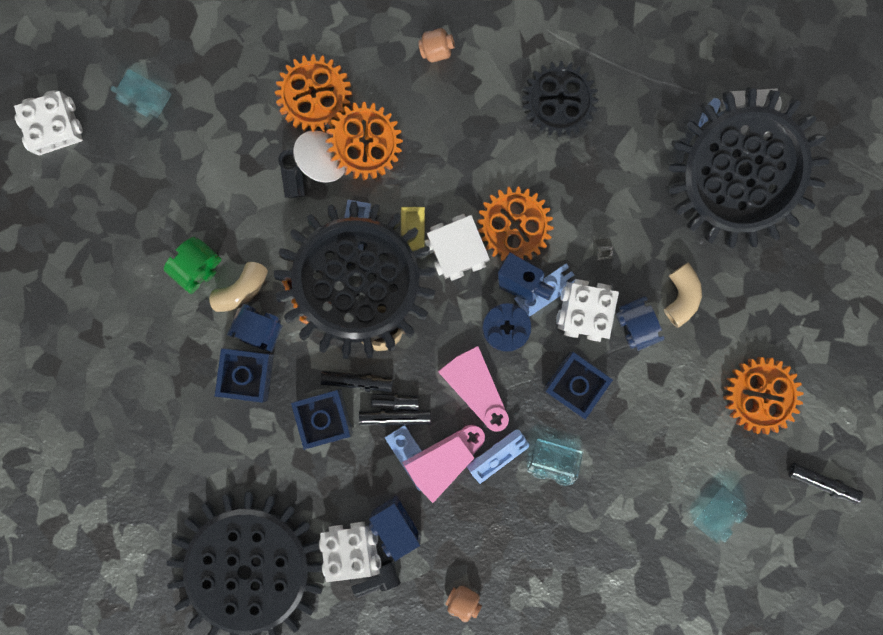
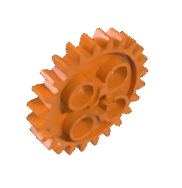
[275,54,352,132]
[325,102,403,180]
[477,186,554,262]
[723,357,804,435]

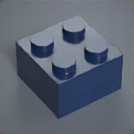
[214,348,274,403]
[543,352,613,420]
[291,389,353,450]
[368,495,421,561]

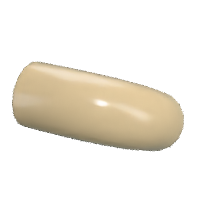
[209,262,268,312]
[664,262,702,328]

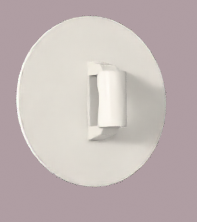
[293,131,346,182]

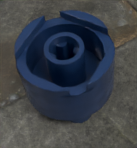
[615,296,665,351]
[482,303,531,351]
[227,304,283,353]

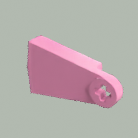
[438,346,509,431]
[402,425,485,503]

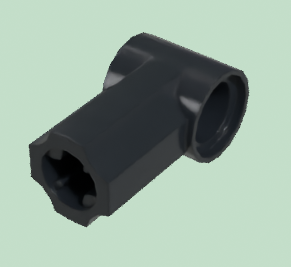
[278,149,306,198]
[349,560,401,599]

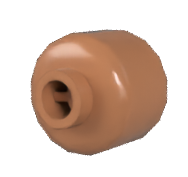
[419,28,455,63]
[445,586,482,622]

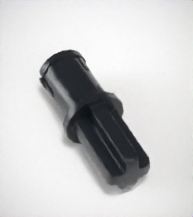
[371,392,419,411]

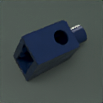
[498,253,555,302]

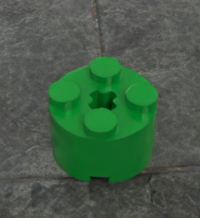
[164,237,222,294]

